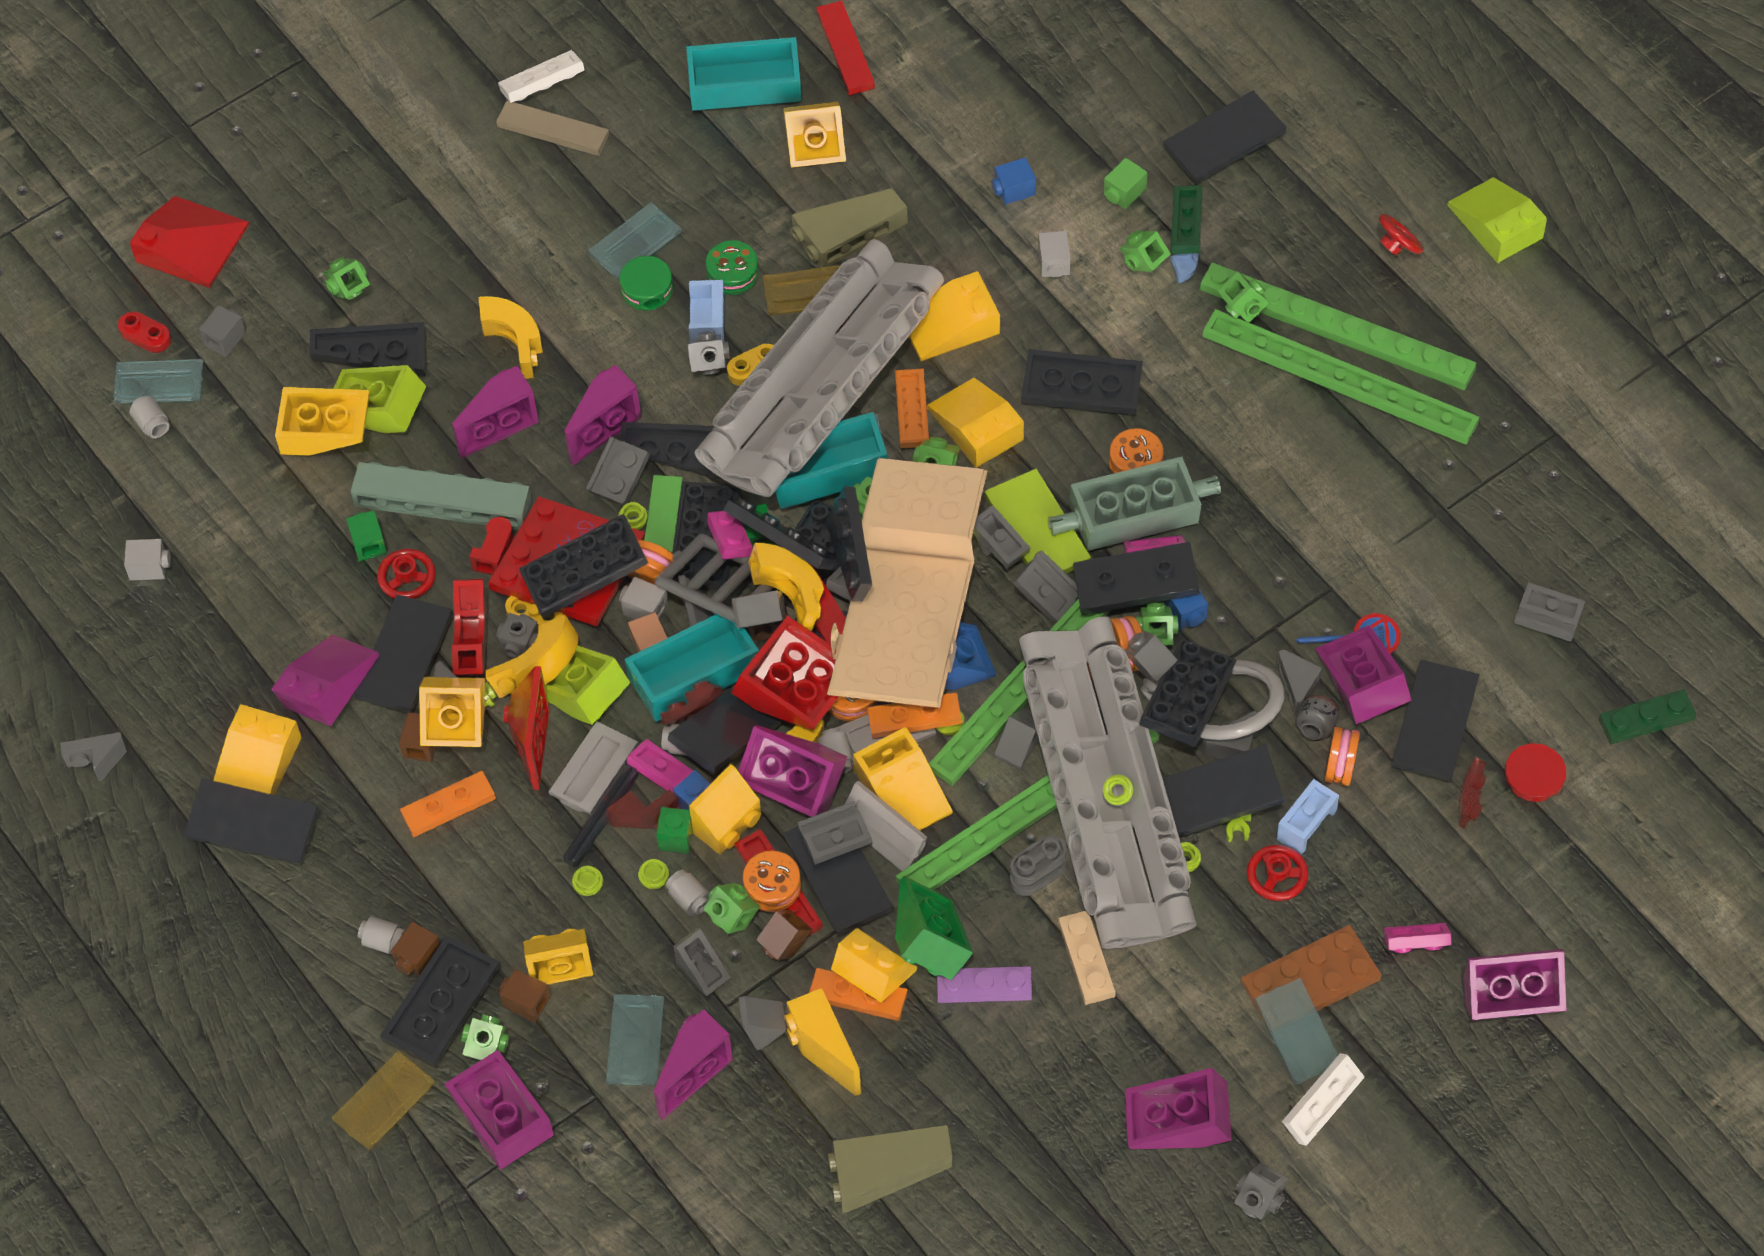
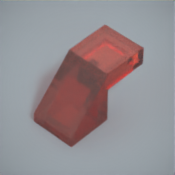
[607,790,679,829]

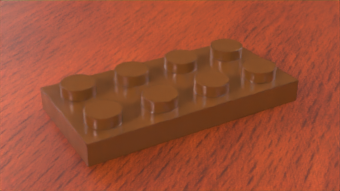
[1240,925,1382,1034]

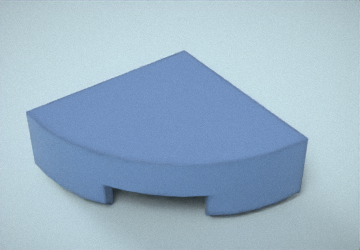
[1170,253,1198,284]

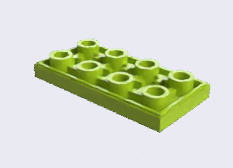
[984,468,1091,574]

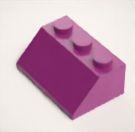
[1463,949,1567,1020]

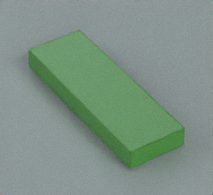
[645,475,683,553]

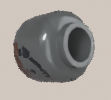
[1296,694,1340,740]

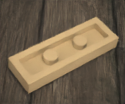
[1058,911,1115,1005]

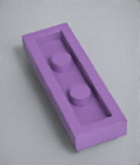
[937,966,1032,1003]

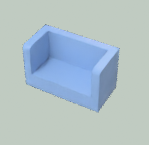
[689,280,725,342]
[1277,779,1339,855]

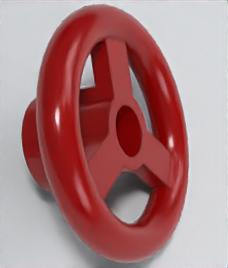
[1379,213,1423,255]
[377,548,436,599]
[1247,845,1309,901]

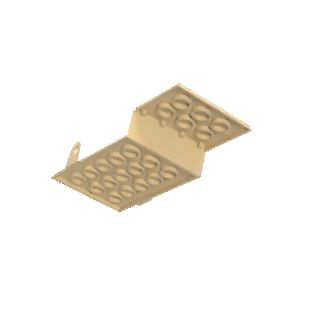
[827,458,987,708]

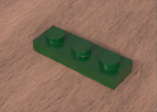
[1171,185,1203,254]
[1598,689,1696,745]

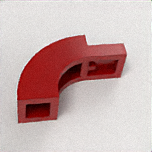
[452,579,487,675]

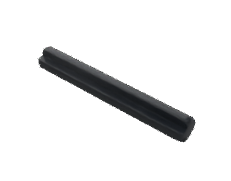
[563,764,638,867]

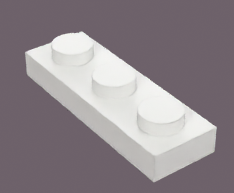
[498,50,584,103]
[1282,1053,1364,1146]

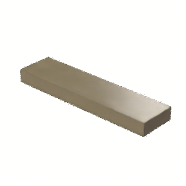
[496,100,609,156]

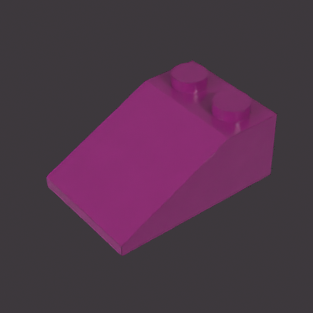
[564,364,641,466]
[452,366,539,459]
[1315,625,1411,724]
[271,634,379,726]
[738,725,848,817]
[653,1009,733,1120]
[444,1050,554,1170]
[1125,1068,1232,1149]

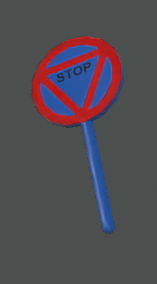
[1296,613,1401,654]

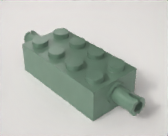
[1048,457,1221,551]

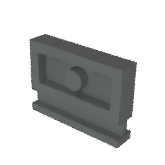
[586,436,650,506]
[1012,550,1078,624]
[1514,582,1586,642]
[798,801,872,865]

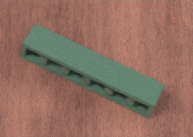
[351,462,532,530]

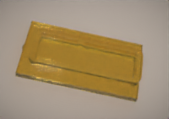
[763,265,841,316]
[332,1051,435,1150]

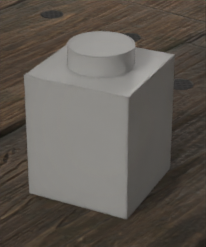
[1038,231,1070,277]
[124,539,171,580]
[619,577,668,620]

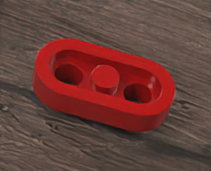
[118,311,171,353]

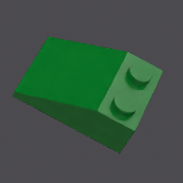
[895,876,973,980]

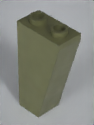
[790,188,908,270]
[828,1125,953,1213]

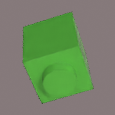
[1104,158,1147,210]

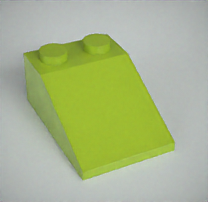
[1447,177,1547,263]
[333,365,426,433]
[545,645,630,725]

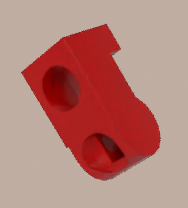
[469,517,514,575]

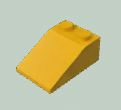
[909,271,1000,361]
[927,378,1024,468]
[275,387,370,456]
[213,704,301,795]
[784,988,861,1096]

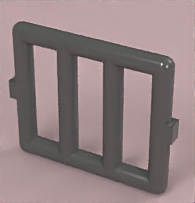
[655,534,774,623]

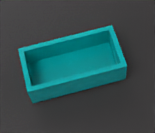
[686,37,802,111]
[775,412,888,509]
[624,614,759,722]

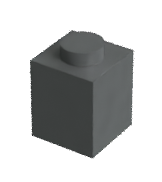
[198,305,246,357]
[1125,631,1178,682]

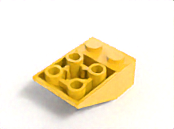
[853,727,953,831]

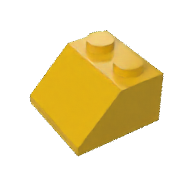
[783,102,846,168]
[419,677,485,747]
[689,764,761,855]
[831,928,917,1003]
[523,929,593,984]

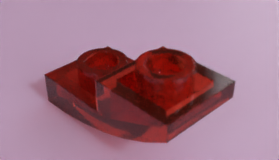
[660,681,722,726]
[1458,757,1487,829]

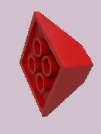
[130,196,249,288]
[731,615,839,730]
[504,666,550,790]

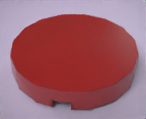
[1505,743,1566,802]

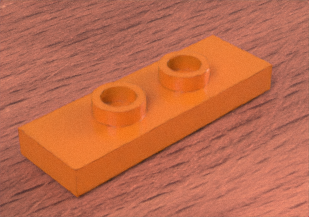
[895,368,929,449]
[867,692,962,739]
[400,771,496,838]
[809,968,908,1021]

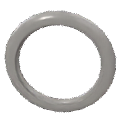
[1201,660,1285,740]

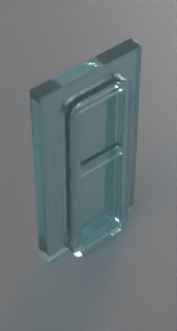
[588,202,681,280]
[114,359,203,404]
[1255,978,1338,1085]
[606,994,664,1086]

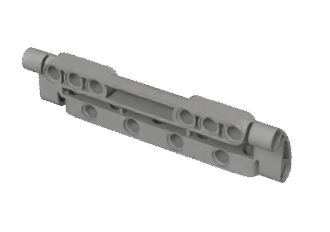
[695,239,944,497]
[1019,617,1197,949]

